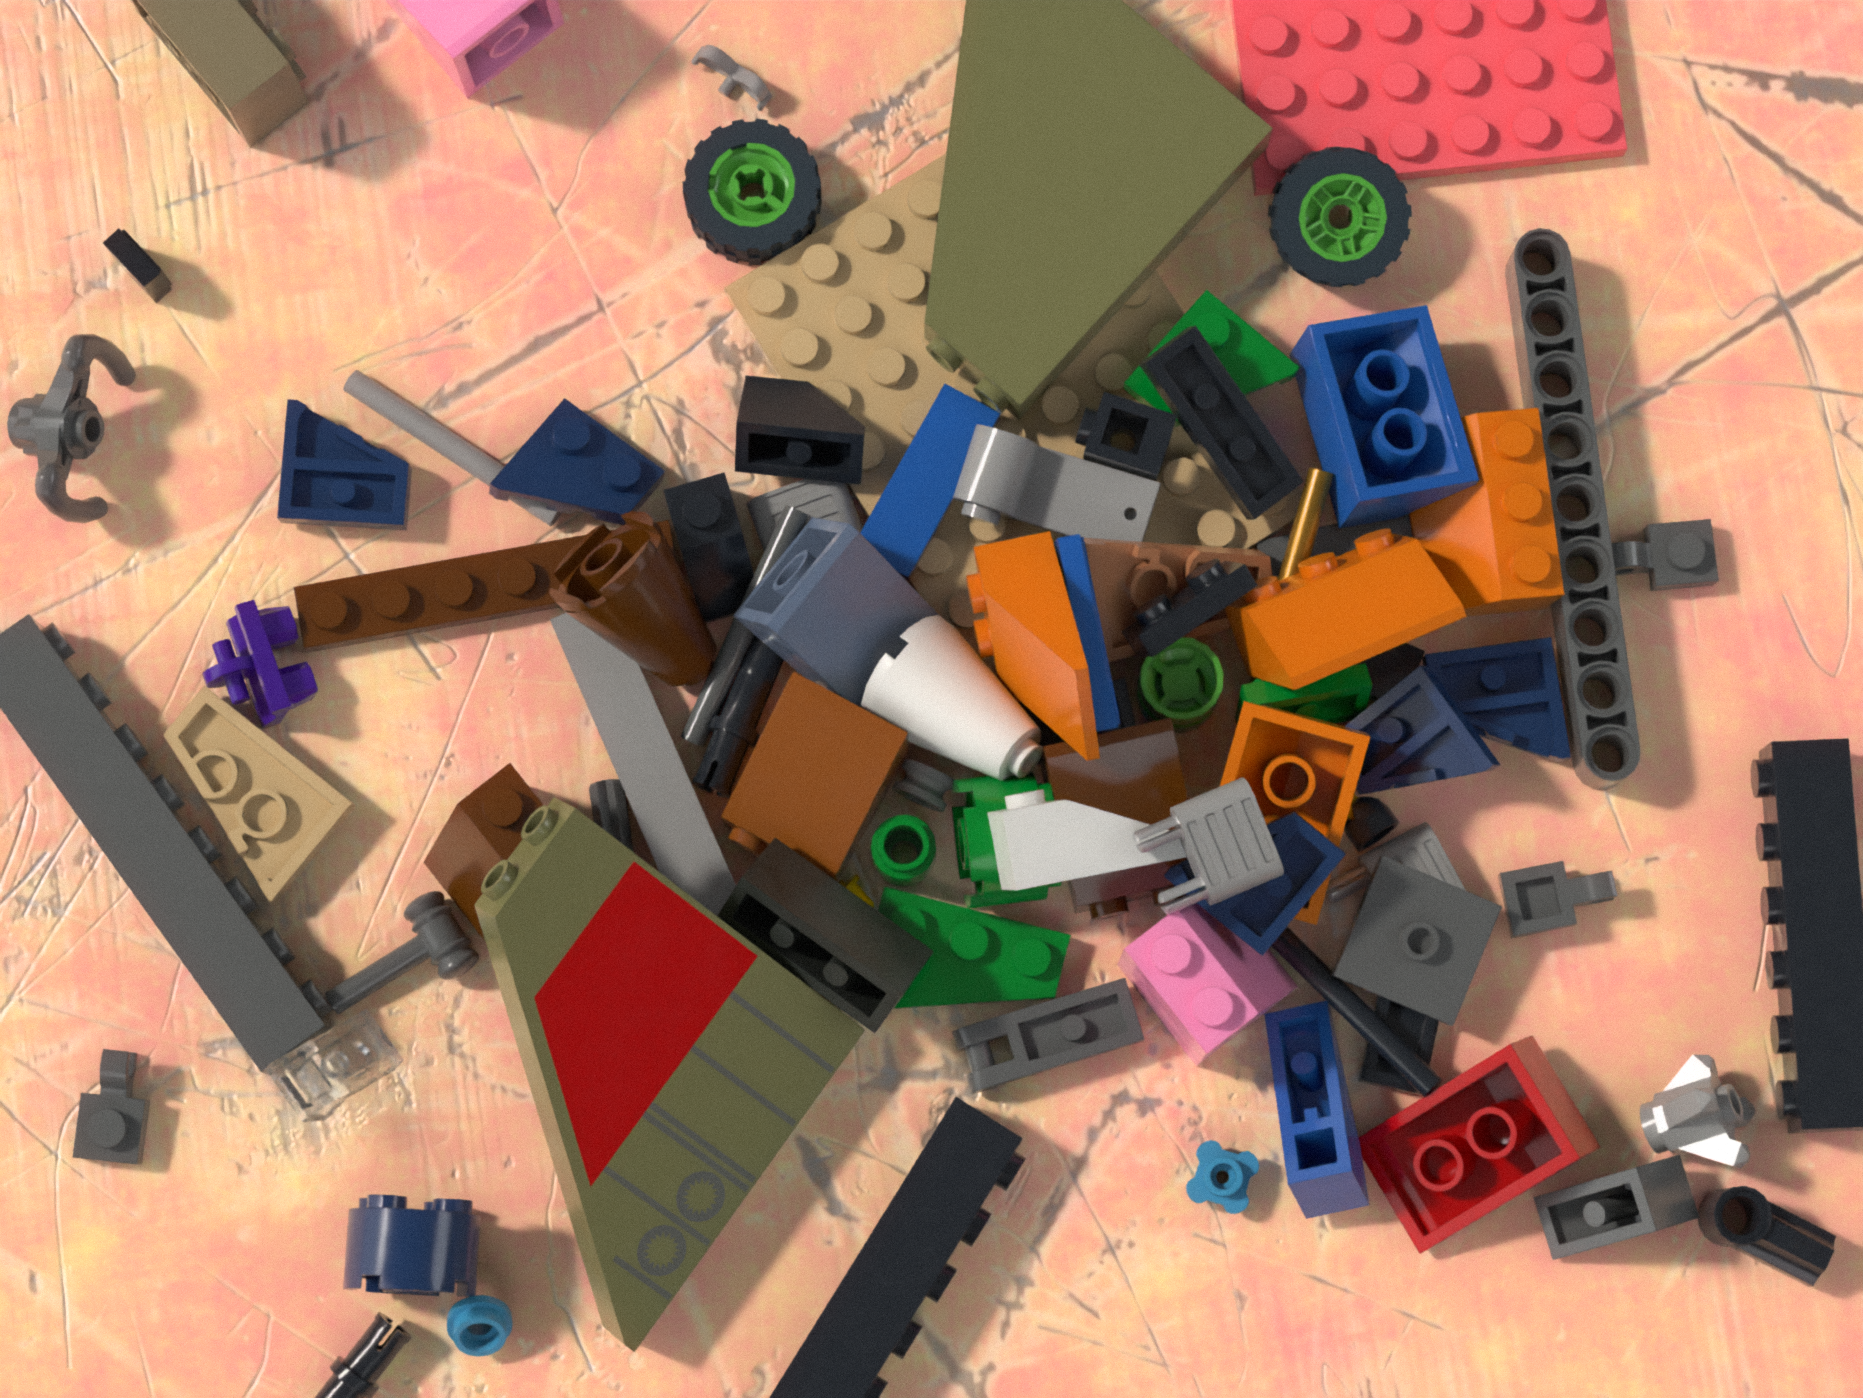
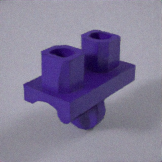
[202,600,318,728]

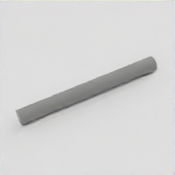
[343,370,562,527]

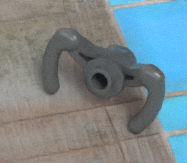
[7,334,136,524]

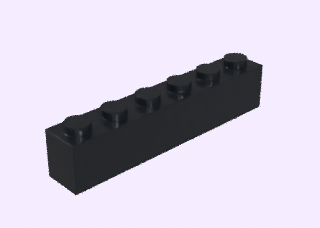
[1751,738,1863,1134]
[769,1097,1026,1398]

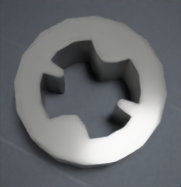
[892,759,954,812]

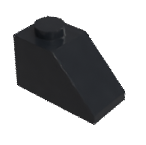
[735,375,865,485]
[663,472,754,624]

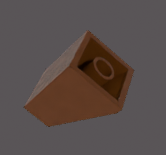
[1040,718,1188,921]
[423,763,543,941]

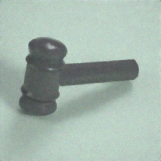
[325,891,479,1015]

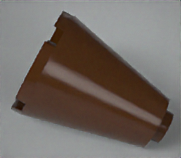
[549,511,717,687]

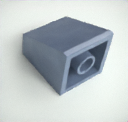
[733,517,941,708]

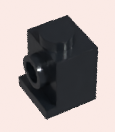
[1075,392,1177,482]

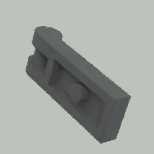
[952,978,1145,1094]

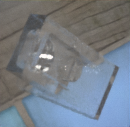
[265,1008,404,1122]

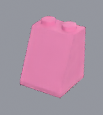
[386,0,564,99]
[1117,903,1298,1066]

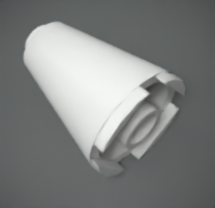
[861,615,1043,781]

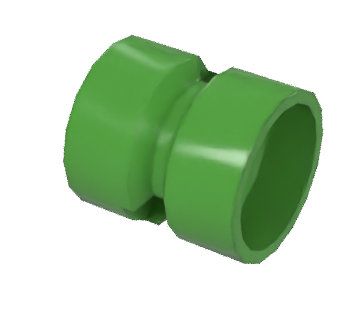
[1136,638,1224,734]

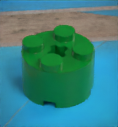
[952,772,1062,909]

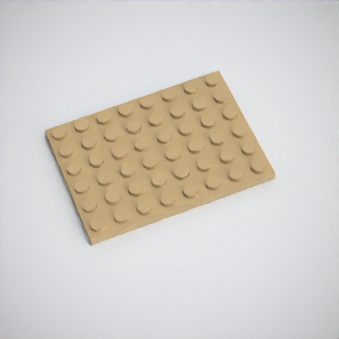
[724,154,1302,697]

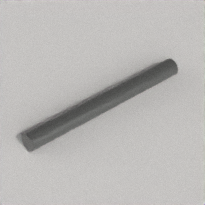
[680,505,809,747]

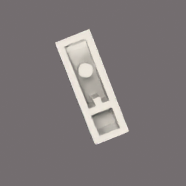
[987,789,1187,891]

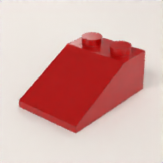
[1359,1035,1601,1254]

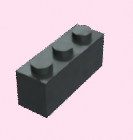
[717,838,934,1033]

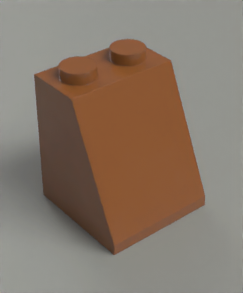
[721,671,909,882]

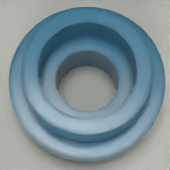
[446,1295,512,1357]

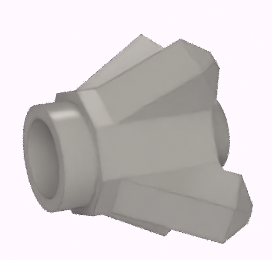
[1640,1055,1755,1169]

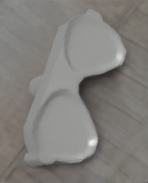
[691,45,772,111]

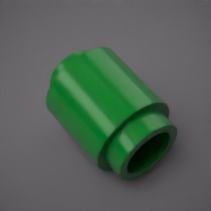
[871,815,936,886]

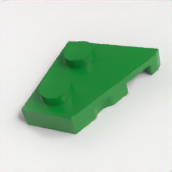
[1123,289,1300,428]

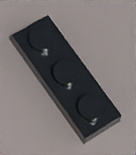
[1139,325,1304,520]

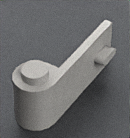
[953,424,1161,542]

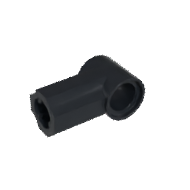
[1698,1186,1836,1287]

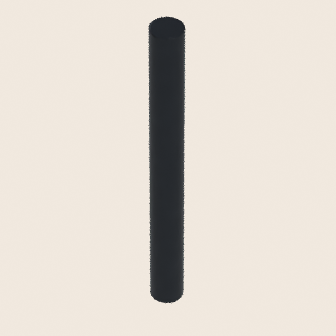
[1271,926,1443,1097]

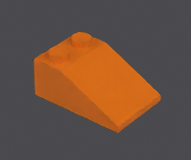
[966,531,1100,761]

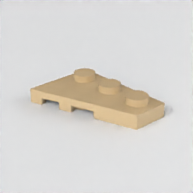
[163,685,355,906]

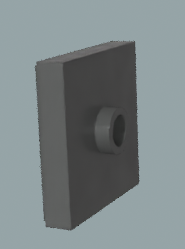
[1330,856,1502,1026]

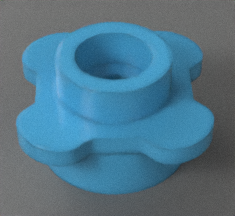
[1186,1140,1259,1214]

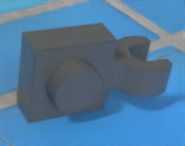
[1611,519,1719,591]
[1498,861,1618,939]
[73,1049,150,1164]

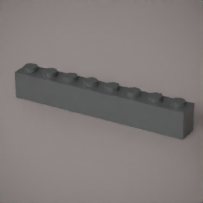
[0,614,334,1077]

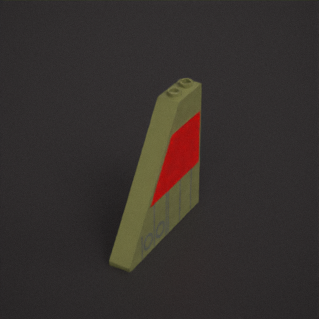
[474,797,865,1352]

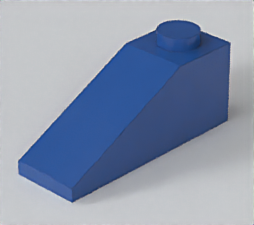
[1264,1000,1370,1219]

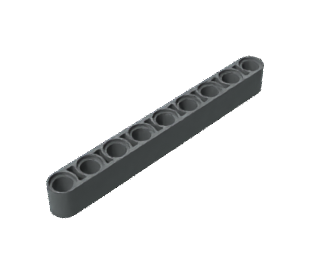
[1505,228,1640,790]

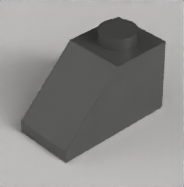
[1533,1154,1700,1260]

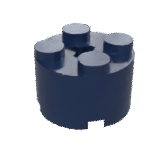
[343,1194,481,1297]

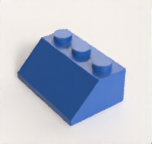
[1289,305,1479,529]

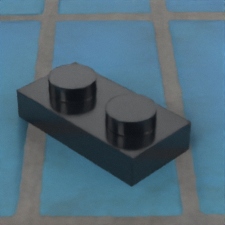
[1121,559,1258,657]

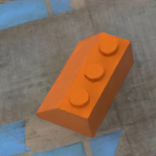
[1409,408,1564,617]
[1225,529,1467,690]
[1220,701,1370,925]

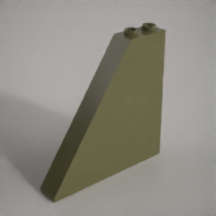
[924,0,1273,420]

